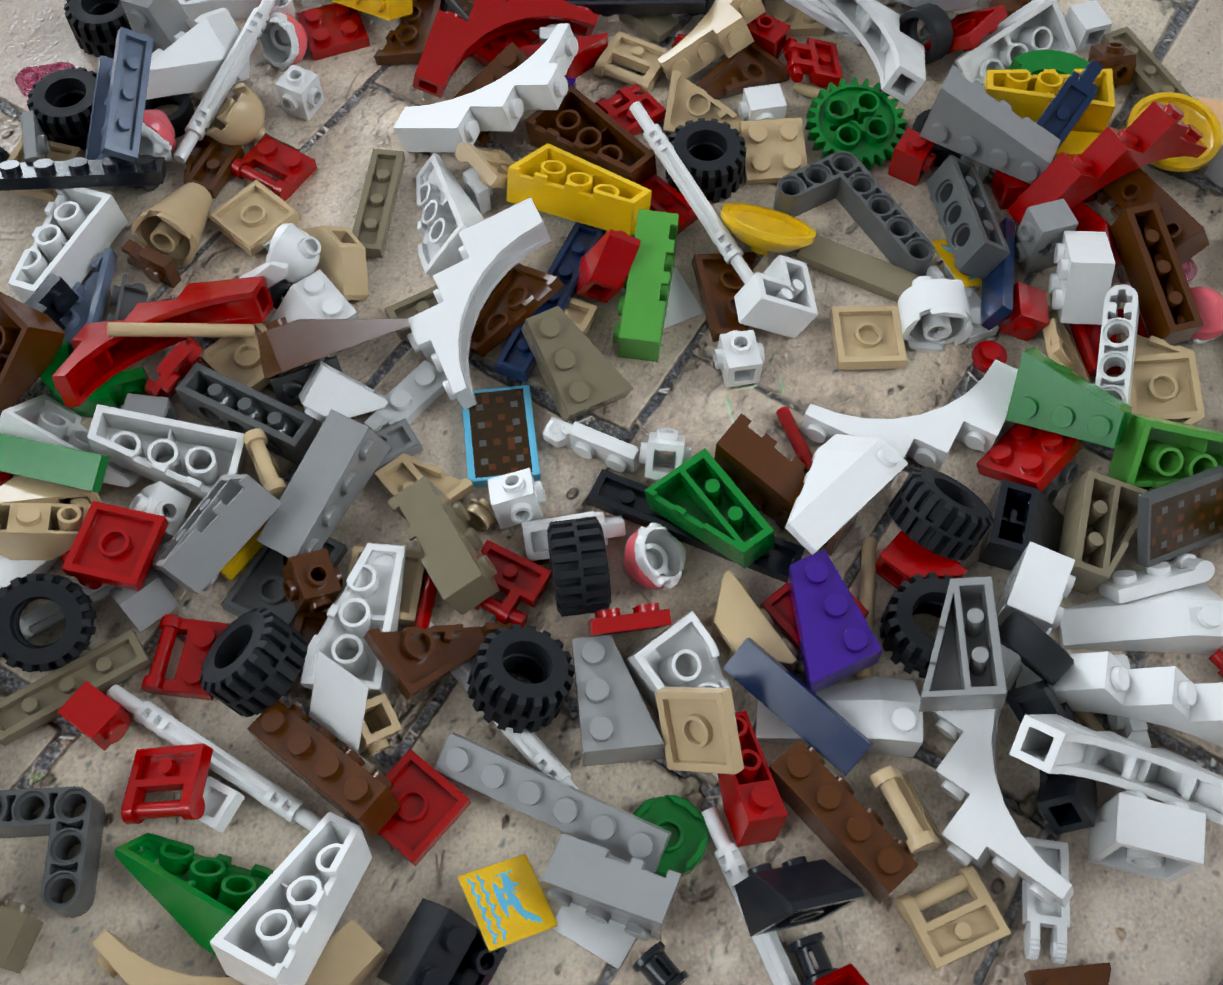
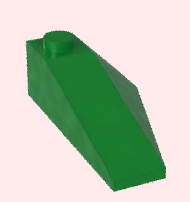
[114,833,274,957]

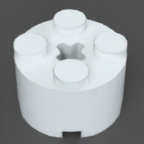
[898,276,973,352]

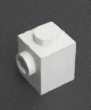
[1065,0,1113,53]
[738,83,787,121]

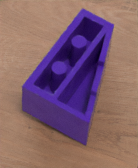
[788,549,883,693]

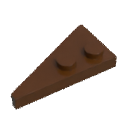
[696,42,790,100]
[363,622,512,700]

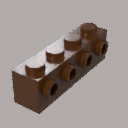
[1093,168,1210,265]
[1110,202,1204,345]
[247,700,401,839]
[769,740,919,903]

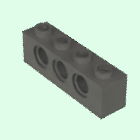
[926,154,1011,280]
[175,362,319,465]

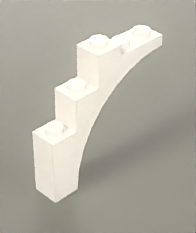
[821,0,926,105]
[393,23,578,153]
[407,197,551,410]
[800,360,1018,488]
[931,644,1074,908]
[1015,651,1223,748]
[1009,714,1223,825]

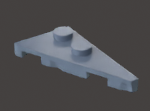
[60,248,118,350]

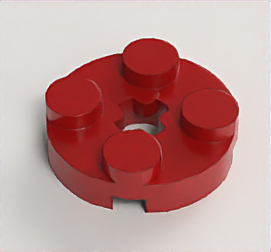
[144,337,204,399]

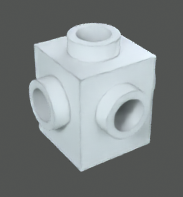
[275,64,325,121]
[713,330,765,388]
[639,428,691,481]
[487,468,546,529]
[129,481,192,542]

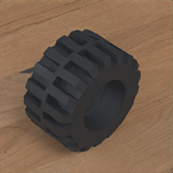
[64,0,132,58]
[27,67,97,150]
[665,118,746,203]
[888,468,994,561]
[547,516,611,617]
[0,573,97,672]
[879,573,953,679]
[200,607,308,717]
[467,624,575,734]

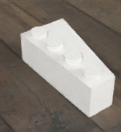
[8,187,128,303]
[210,812,372,985]

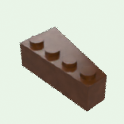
[524,85,657,185]
[714,413,859,556]

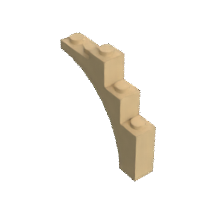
[657,0,766,83]
[92,919,388,985]

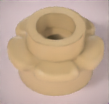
[466,498,498,532]

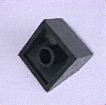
[734,856,864,937]

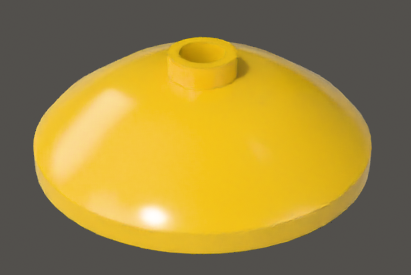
[1126,92,1223,172]
[720,203,816,255]

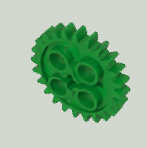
[805,77,907,171]

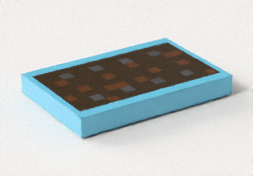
[462,385,541,488]

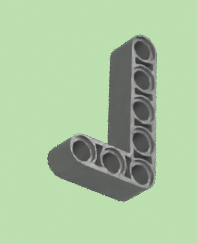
[774,151,935,276]
[0,786,105,918]

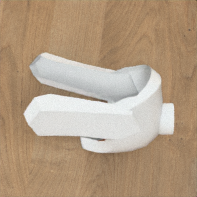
[240,223,321,288]

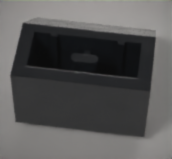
[978,479,1064,571]
[377,898,507,985]

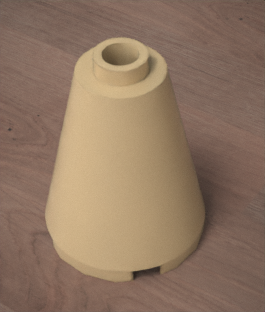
[131,182,212,268]

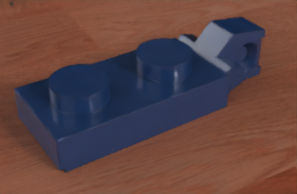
[1036,60,1104,149]

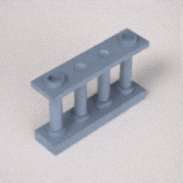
[85,27,154,162]

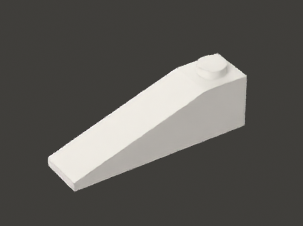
[955,0,1077,84]
[146,7,250,100]
[416,153,485,276]
[0,394,146,488]
[785,434,908,555]
[300,543,406,700]
[1058,583,1223,654]
[623,611,736,781]
[755,676,923,757]

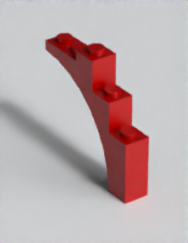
[412,0,599,98]
[1007,101,1208,225]
[52,276,274,408]

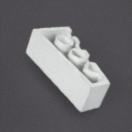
[87,404,248,502]

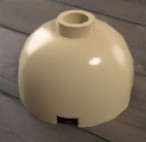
[206,83,266,147]

